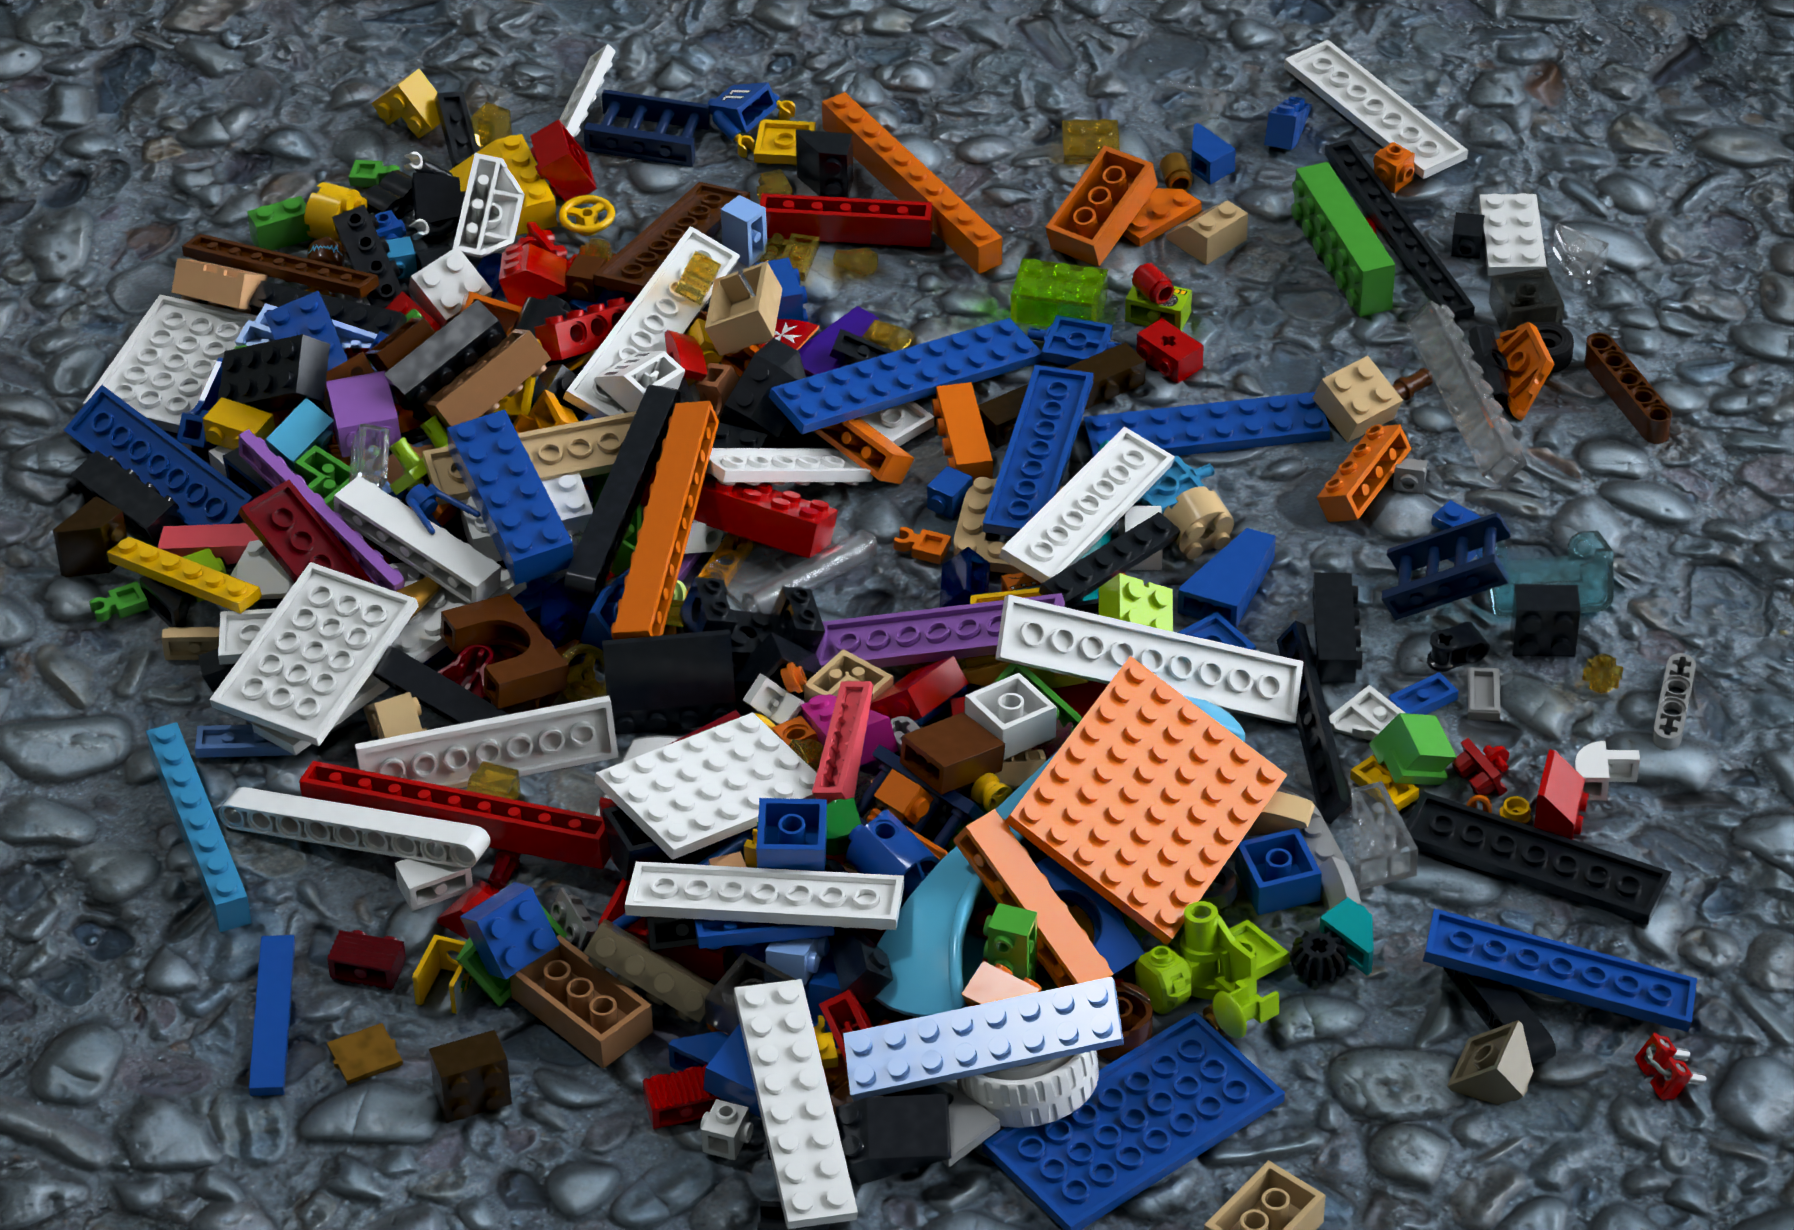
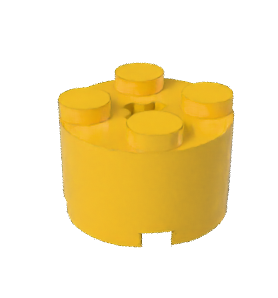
[304,182,368,245]

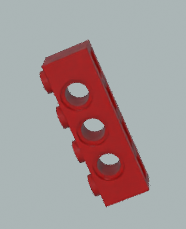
[534,297,633,361]

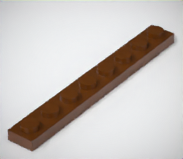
[182,234,379,299]

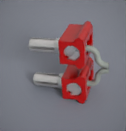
[1634,1032,1706,1101]

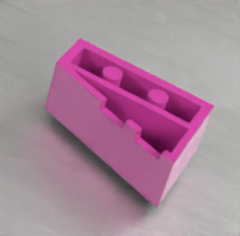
[800,694,899,765]

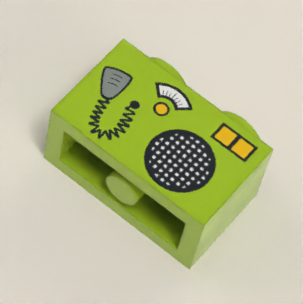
[1125,285,1192,331]

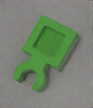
[89,581,149,622]

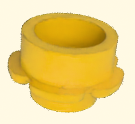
[1499,796,1531,824]

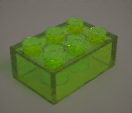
[1011,258,1108,327]

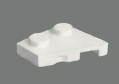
[1329,685,1405,741]

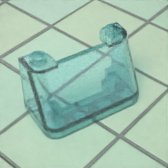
[1476,530,1614,618]

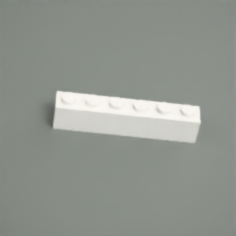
[334,476,501,604]

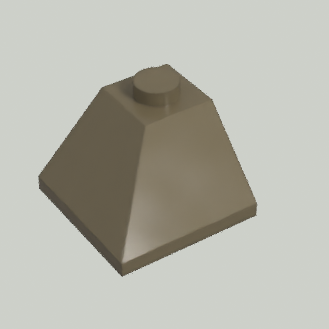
[1447,1020,1534,1105]

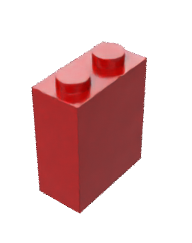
[870,656,969,721]

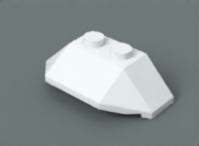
[453,153,525,258]
[230,540,294,600]

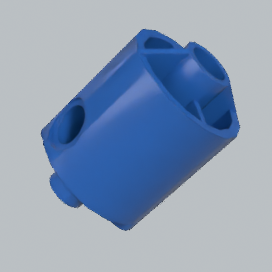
[846,810,940,907]

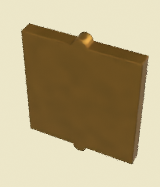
[327,1023,403,1085]

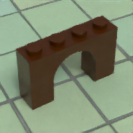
[440,593,570,709]

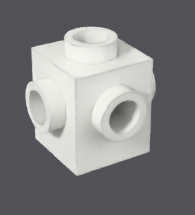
[700,1099,753,1160]

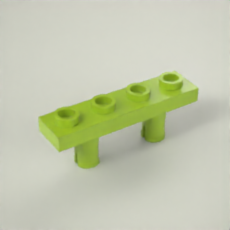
[389,415,448,495]

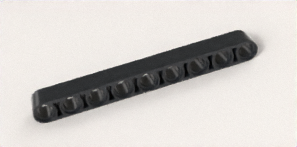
[564,384,681,599]

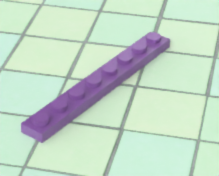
[238,429,405,591]

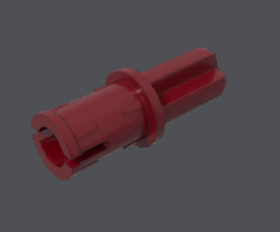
[488,850,522,889]

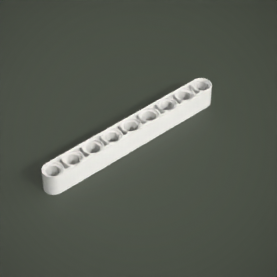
[219,787,491,868]

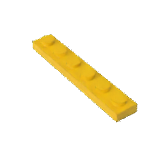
[107,536,262,614]

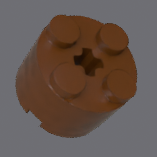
[1097,982,1153,1061]

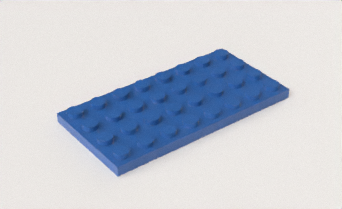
[982,1012,1285,1230]

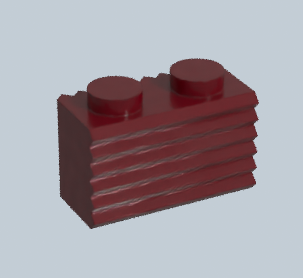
[327,930,406,990]

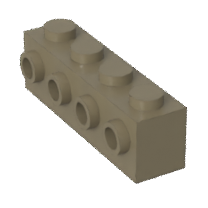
[583,919,721,1023]

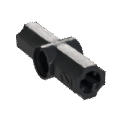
[1468,325,1509,409]

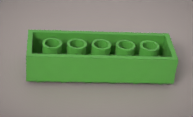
[1291,162,1395,317]

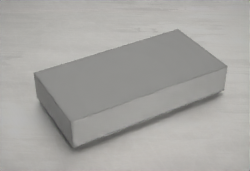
[1467,667,1500,721]

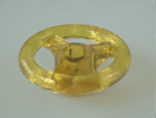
[562,644,606,702]

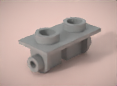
[550,887,597,951]

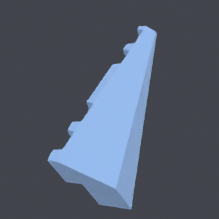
[235,303,378,348]

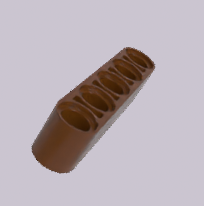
[1584,332,1672,444]

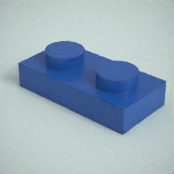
[1388,672,1459,715]

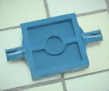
[1134,455,1215,515]

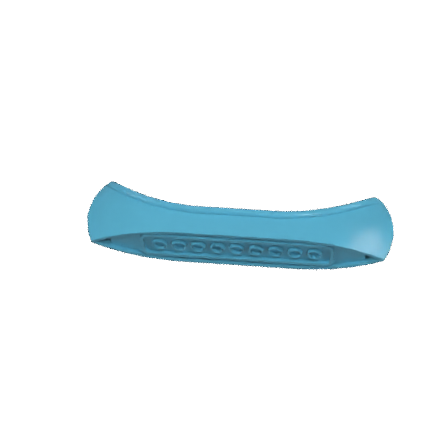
[874,696,1245,1017]

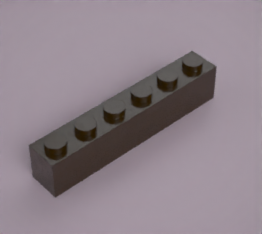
[978,342,1146,448]

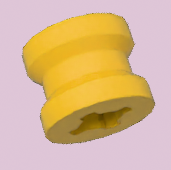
[971,773,1013,812]

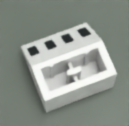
[594,351,685,412]

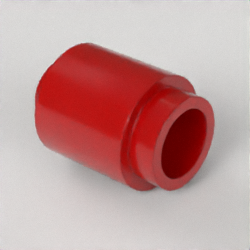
[1132,263,1174,304]

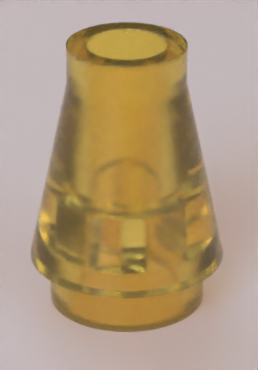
[833,248,878,276]

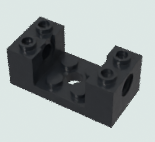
[679,577,825,662]

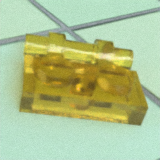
[758,233,820,282]

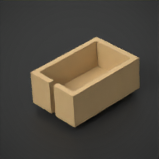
[705,261,782,356]

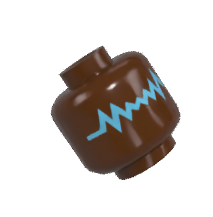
[307,237,345,267]

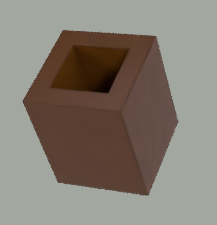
[566,254,606,302]

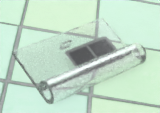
[703,522,878,614]

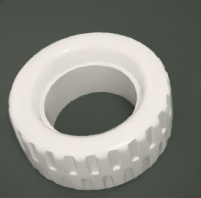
[956,1050,1099,1128]

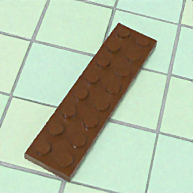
[593,182,750,297]

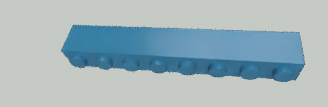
[146,722,252,932]

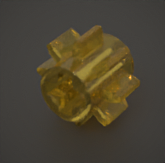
[579,238,616,263]
[1582,654,1623,693]

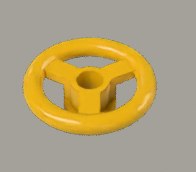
[559,195,616,236]

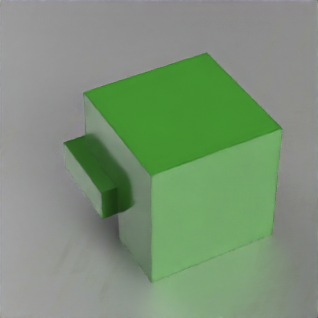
[1369,713,1457,785]

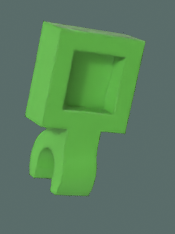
[349,160,400,188]

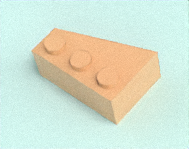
[171,258,268,314]

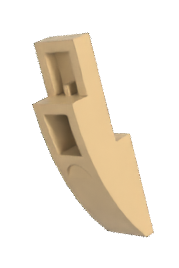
[1247,791,1315,836]

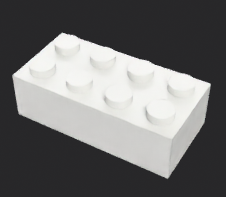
[460,473,593,562]

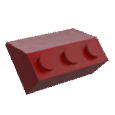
[499,243,569,307]

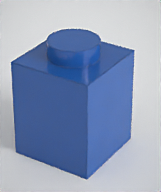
[927,466,973,520]

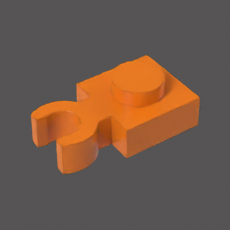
[894,527,951,564]

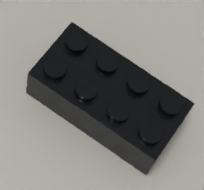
[218,334,330,413]

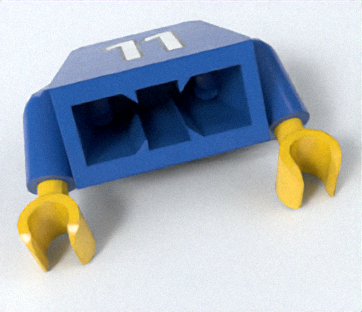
[708,82,795,158]

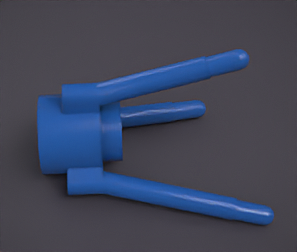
[405,483,481,534]

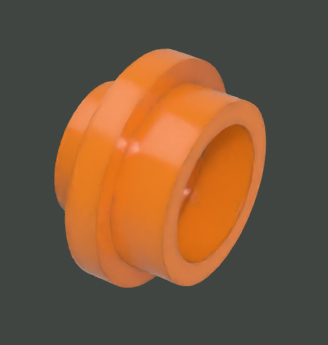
[781,662,807,694]

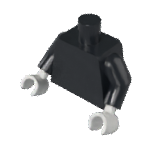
[403,152,466,240]

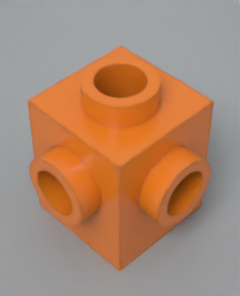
[1373,142,1415,193]

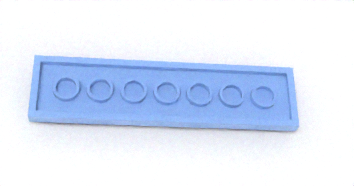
[843,977,1124,1101]

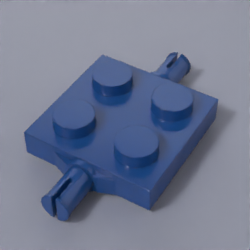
[1027,315,1121,366]

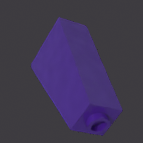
[798,306,880,377]

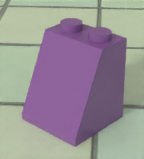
[326,371,401,458]

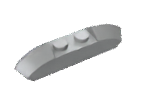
[1287,791,1361,910]

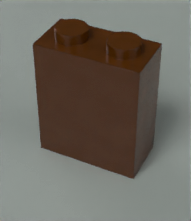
[900,712,1005,795]

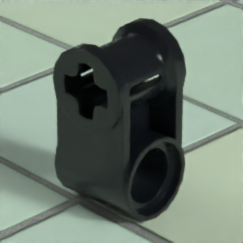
[1427,622,1490,672]

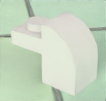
[743,673,805,725]
[1574,741,1640,801]

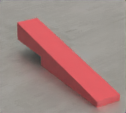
[157,523,259,565]
[812,681,874,865]

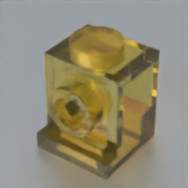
[757,169,792,201]

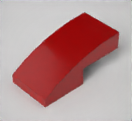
[664,330,708,381]

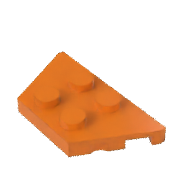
[1496,322,1555,421]

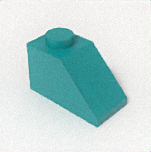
[1319,897,1374,976]

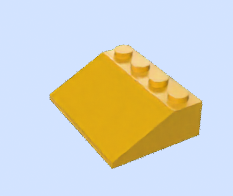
[449,134,557,236]

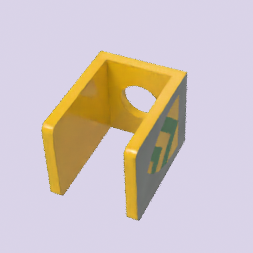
[412,934,475,1014]

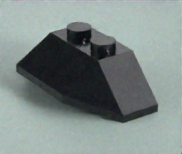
[719,338,806,442]

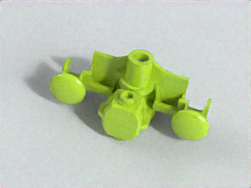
[1120,901,1290,1039]

